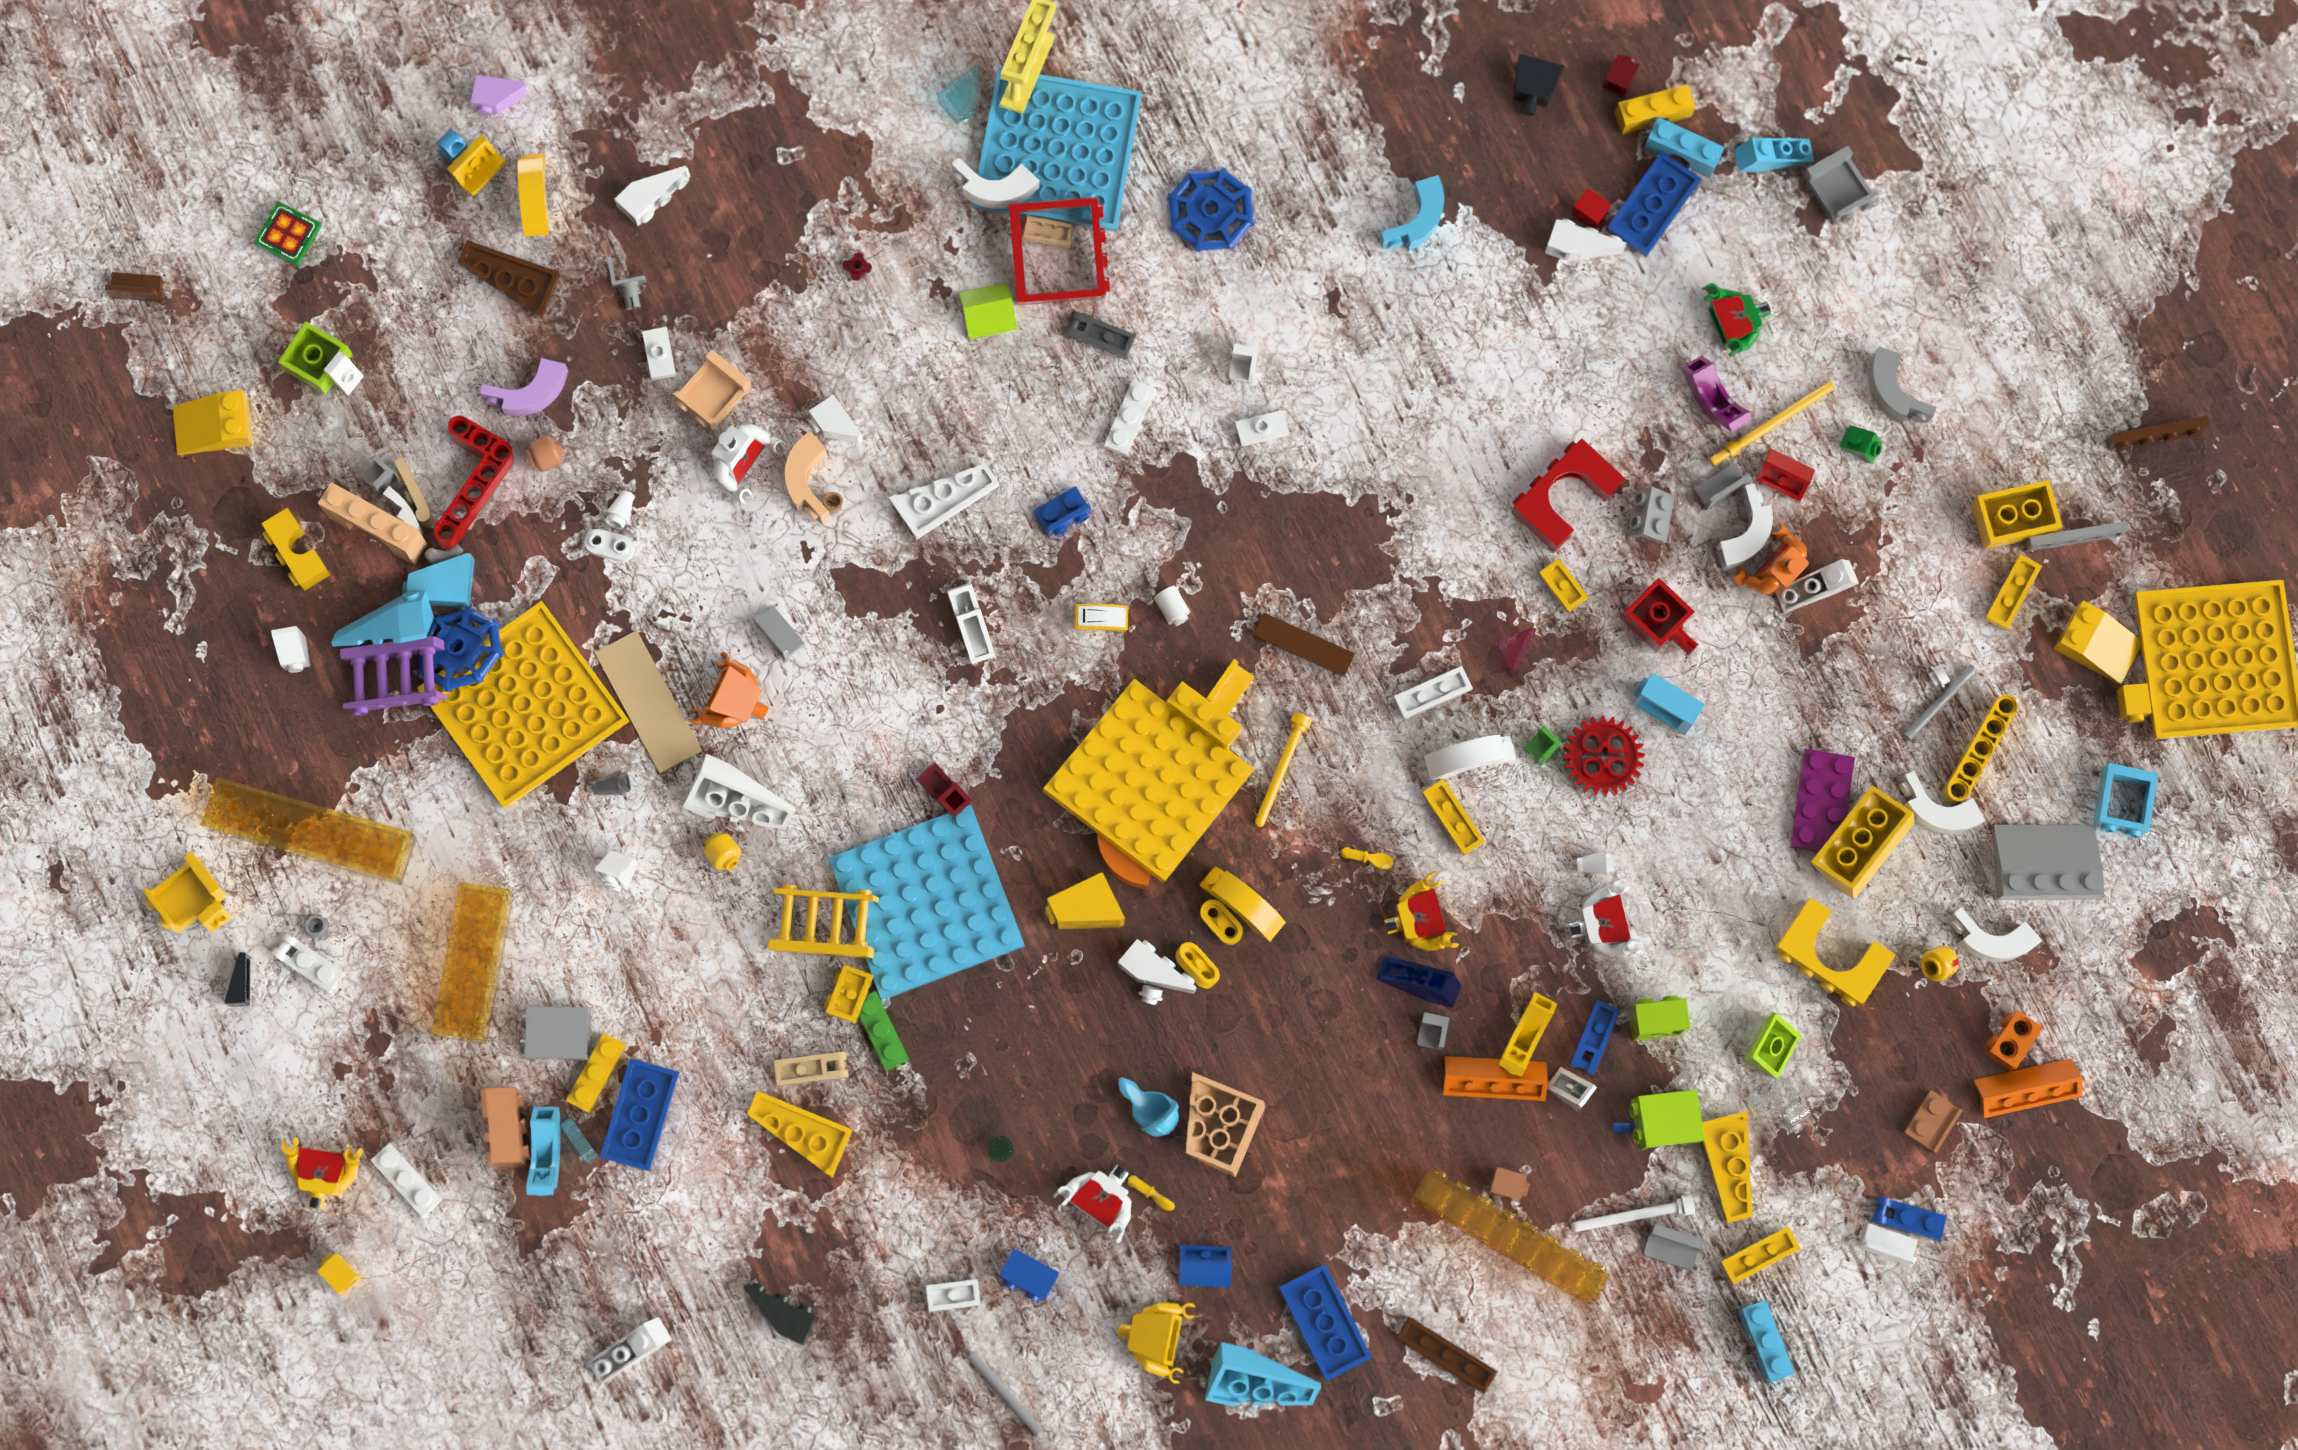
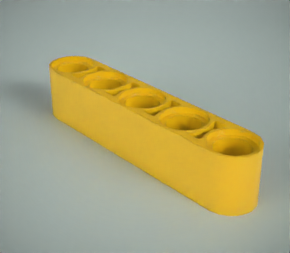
[1942,694,2018,805]

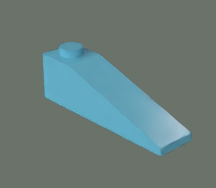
[331,590,434,646]
[1205,1342,1321,1406]

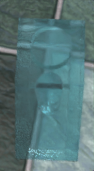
[938,66,980,124]

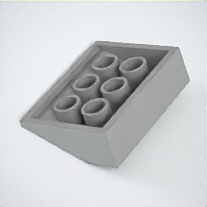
[1993,825,2104,900]

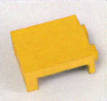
[143,851,227,934]

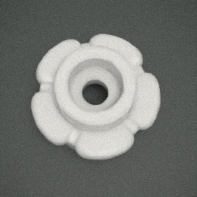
[1928,664,1950,688]
[1138,985,1163,1005]

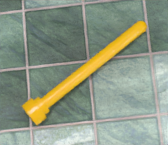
[1255,712,1312,827]

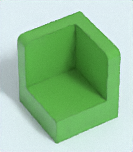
[1523,726,1562,766]

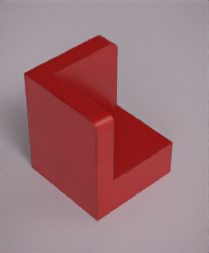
[1571,188,1612,229]

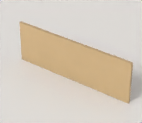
[594,630,702,774]

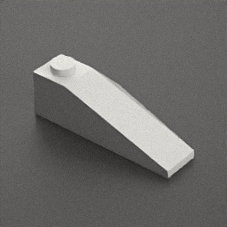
[683,754,795,829]

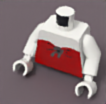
[711,424,786,504]
[1568,878,1643,957]
[1054,1165,1131,1243]

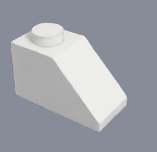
[808,395,863,443]
[271,626,310,673]

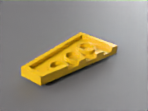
[747,1091,853,1178]
[1702,1110,1753,1224]

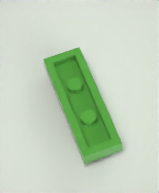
[859,991,909,1071]

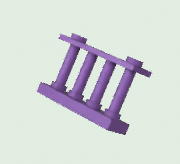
[340,636,447,715]

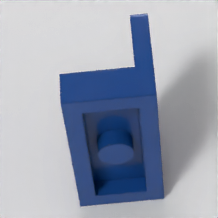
[1179,1245,1232,1288]

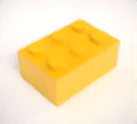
[1971,480,2062,550]

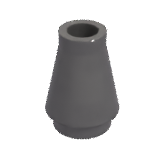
[591,771,631,796]

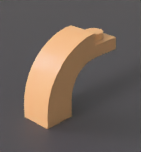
[785,431,830,523]

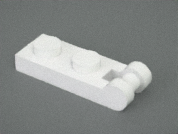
[271,933,345,994]

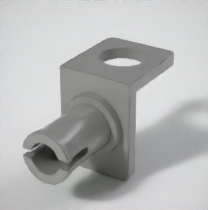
[607,257,647,310]

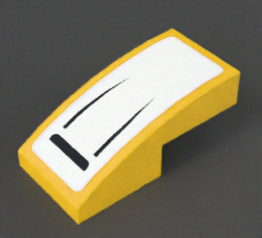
[1074,604,1128,632]

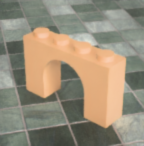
[318,482,428,566]

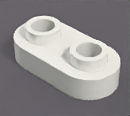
[584,529,635,562]

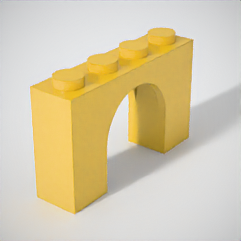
[1774,897,1896,1008]

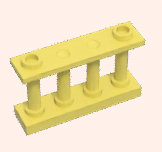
[1000,0,1057,114]

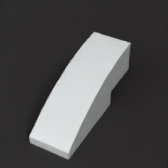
[947,583,995,664]

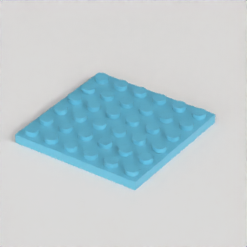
[972,67,1142,232]
[828,805,1025,1000]

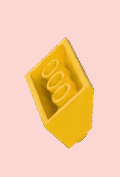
[1811,785,1914,900]

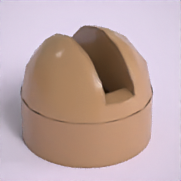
[823,492,843,514]

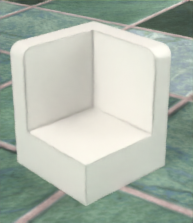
[1229,344,1258,383]

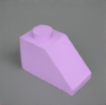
[471,75,527,116]

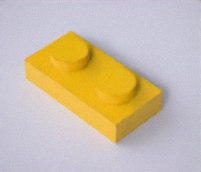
[1538,558,1589,614]

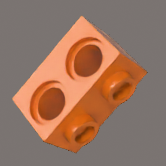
[1985,1010,2044,1072]

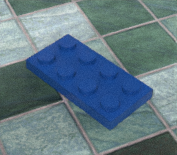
[1606,152,1702,258]
[600,1058,680,1172]
[1279,1264,1372,1382]

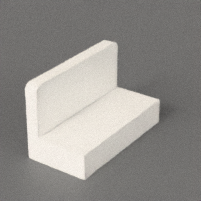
[1860,1223,1918,1265]

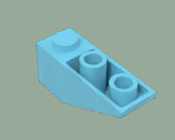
[1735,138,1814,172]

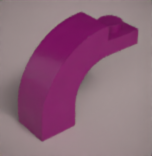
[1681,355,1752,432]

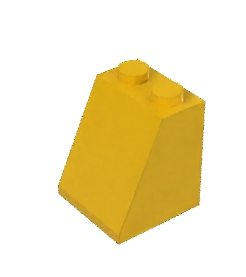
[1045,872,1125,929]

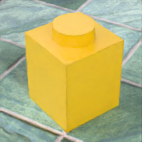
[2116,683,2152,723]
[317,1253,361,1295]

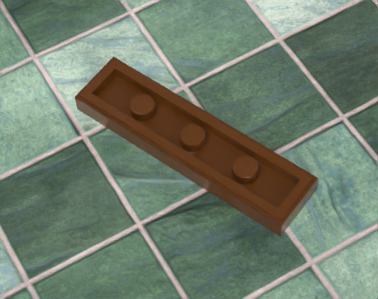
[1253,613,1355,677]
[1395,1316,1498,1394]

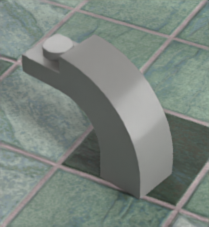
[1868,346,1937,423]

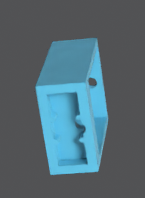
[1633,673,1705,735]
[2093,763,2158,838]

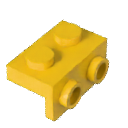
[447,135,507,196]

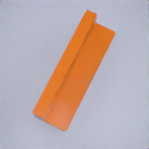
[1443,1056,1548,1101]
[1974,1059,2082,1118]

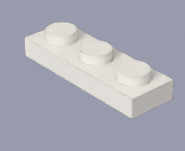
[1104,379,1156,457]
[1393,666,1473,720]
[371,1143,442,1218]

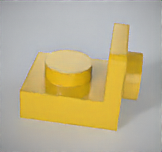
[196,901,232,933]

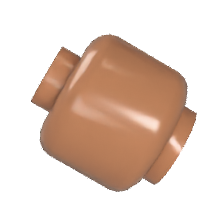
[526,435,565,472]

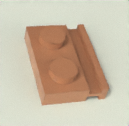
[1903,1090,1963,1154]

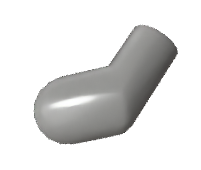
[425,544,464,565]

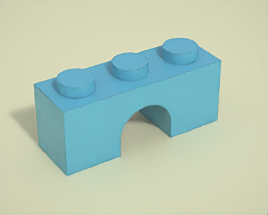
[1644,117,1725,178]
[1737,1300,1795,1384]

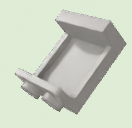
[1803,146,1879,225]
[520,1006,591,1062]

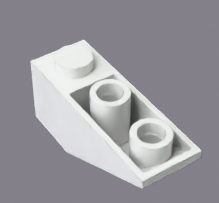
[615,166,690,226]
[1545,219,1626,261]
[1775,559,1859,613]
[595,850,638,892]
[1117,939,1196,994]
[588,1317,672,1384]

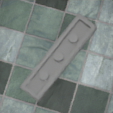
[2024,521,2128,552]

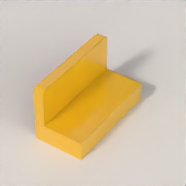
[1206,659,1254,715]

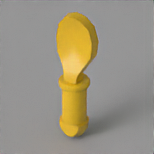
[1340,847,1393,870]
[1128,1175,1175,1211]

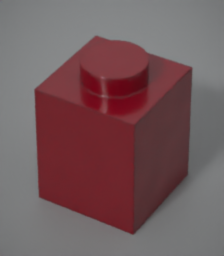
[1602,54,1639,98]

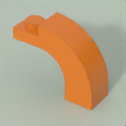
[1097,833,1150,890]

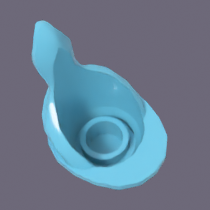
[1118,1077,1179,1137]

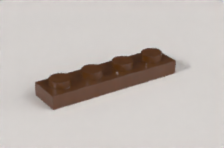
[2105,416,2210,451]

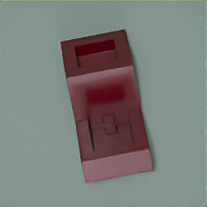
[915,762,972,818]

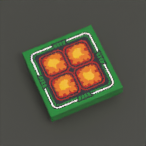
[253,201,323,267]

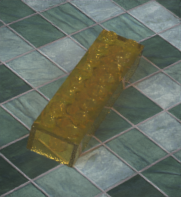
[201,777,417,886]
[1410,1168,1610,1305]

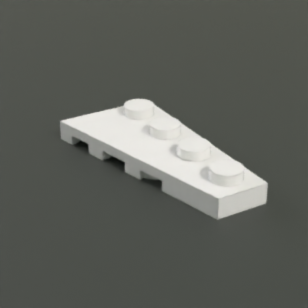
[889,463,1000,539]

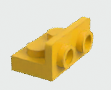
[824,965,873,1024]

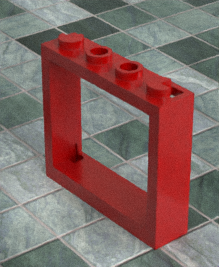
[1009,197,1110,306]

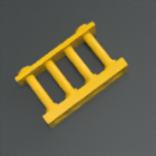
[768,884,879,959]

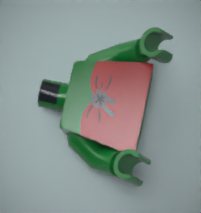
[1701,283,1771,357]

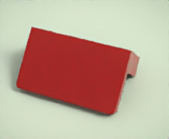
[1756,449,1815,502]

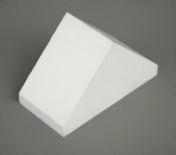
[1547,1067,1597,1112]

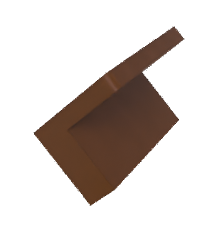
[105,272,163,302]

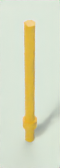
[1709,381,1835,466]

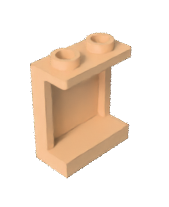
[673,350,751,431]

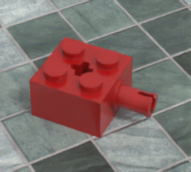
[1620,577,1699,656]

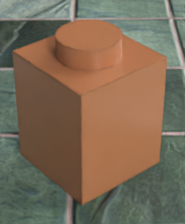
[1488,1167,1529,1203]

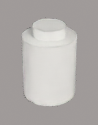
[1154,586,1190,626]

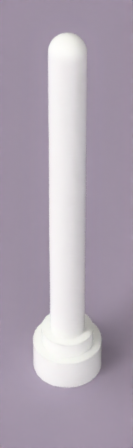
[1571,1194,1695,1232]

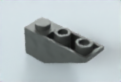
[743,1282,817,1346]

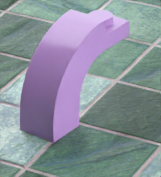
[480,358,568,416]

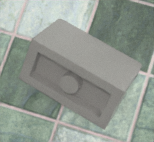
[1693,462,1752,511]
[752,606,805,660]
[1643,1224,1704,1271]

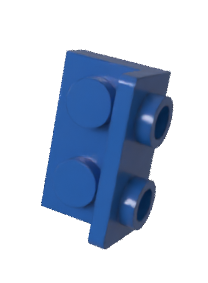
[1033,486,1091,538]

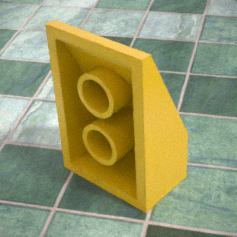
[173,390,253,455]
[2054,600,2141,685]

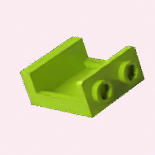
[1629,1089,1705,1150]

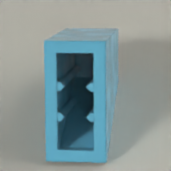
[402,553,475,608]

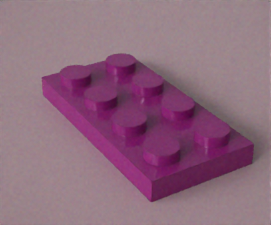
[1790,748,1855,852]

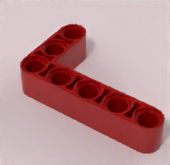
[434,415,514,550]

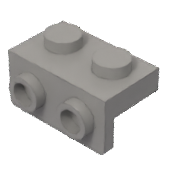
[1628,487,1675,544]

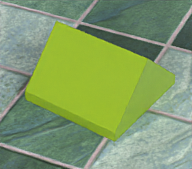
[959,282,1017,340]
[1743,1012,1802,1079]

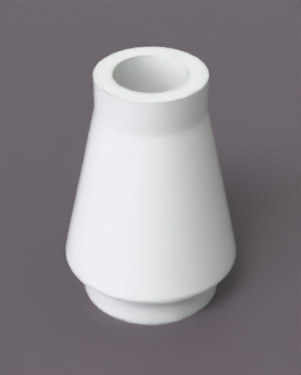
[605,490,635,529]
[1577,850,1614,875]

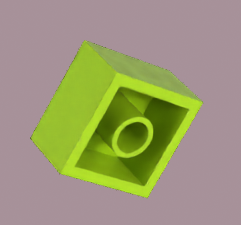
[278,321,353,395]
[1628,995,1691,1041]

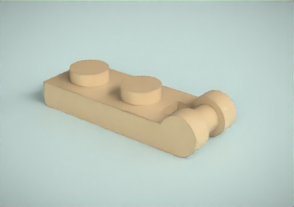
[393,457,434,527]
[774,1052,849,1087]

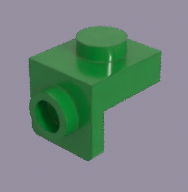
[1839,425,1882,464]

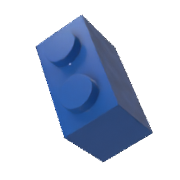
[999,1249,1060,1303]

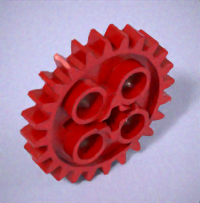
[1562,715,1645,798]

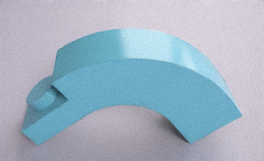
[1379,175,1444,250]
[526,1107,561,1196]

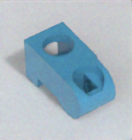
[436,129,468,165]

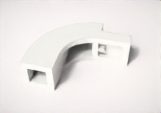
[952,157,1039,209]
[1716,483,1773,571]
[1424,735,1517,780]
[1900,771,1985,834]
[1949,907,2042,962]

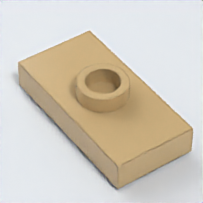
[1022,215,1074,250]

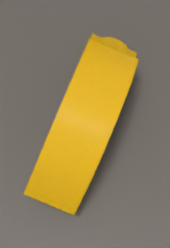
[518,153,550,237]
[1199,866,1286,942]
[1499,992,1557,1077]

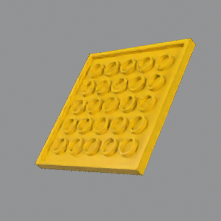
[2134,580,2298,740]
[417,601,630,809]
[1042,679,1254,883]

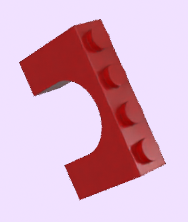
[1511,438,1625,553]

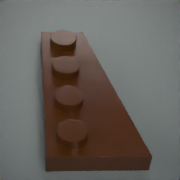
[458,240,560,319]

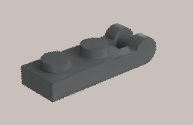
[1063,311,1136,359]

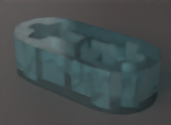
[560,1117,598,1164]

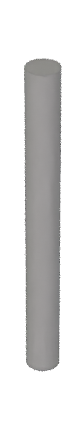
[1903,664,1977,741]
[967,1351,1043,1436]

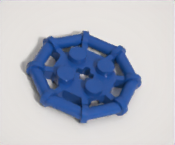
[1166,167,1256,253]
[417,607,504,692]

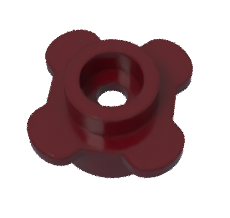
[842,252,872,281]

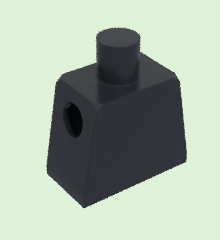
[1513,54,1564,116]

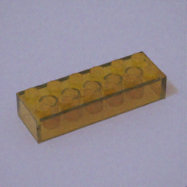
[432,882,514,1044]

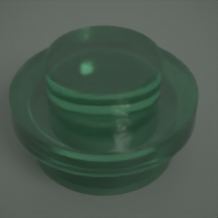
[988,1136,1014,1162]

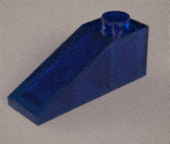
[1376,956,1462,1008]

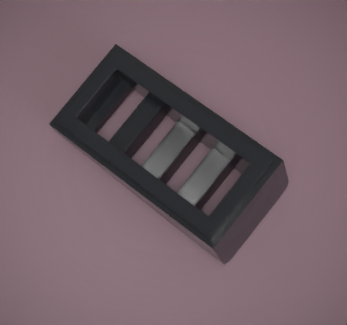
[225,952,251,1007]

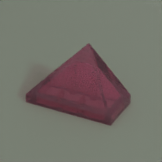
[1497,627,1537,678]

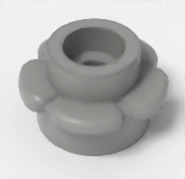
[304,914,330,939]

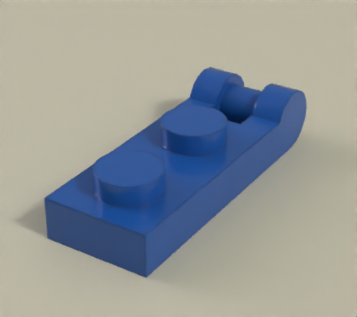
[1569,1000,1620,1076]
[1871,1196,1947,1241]

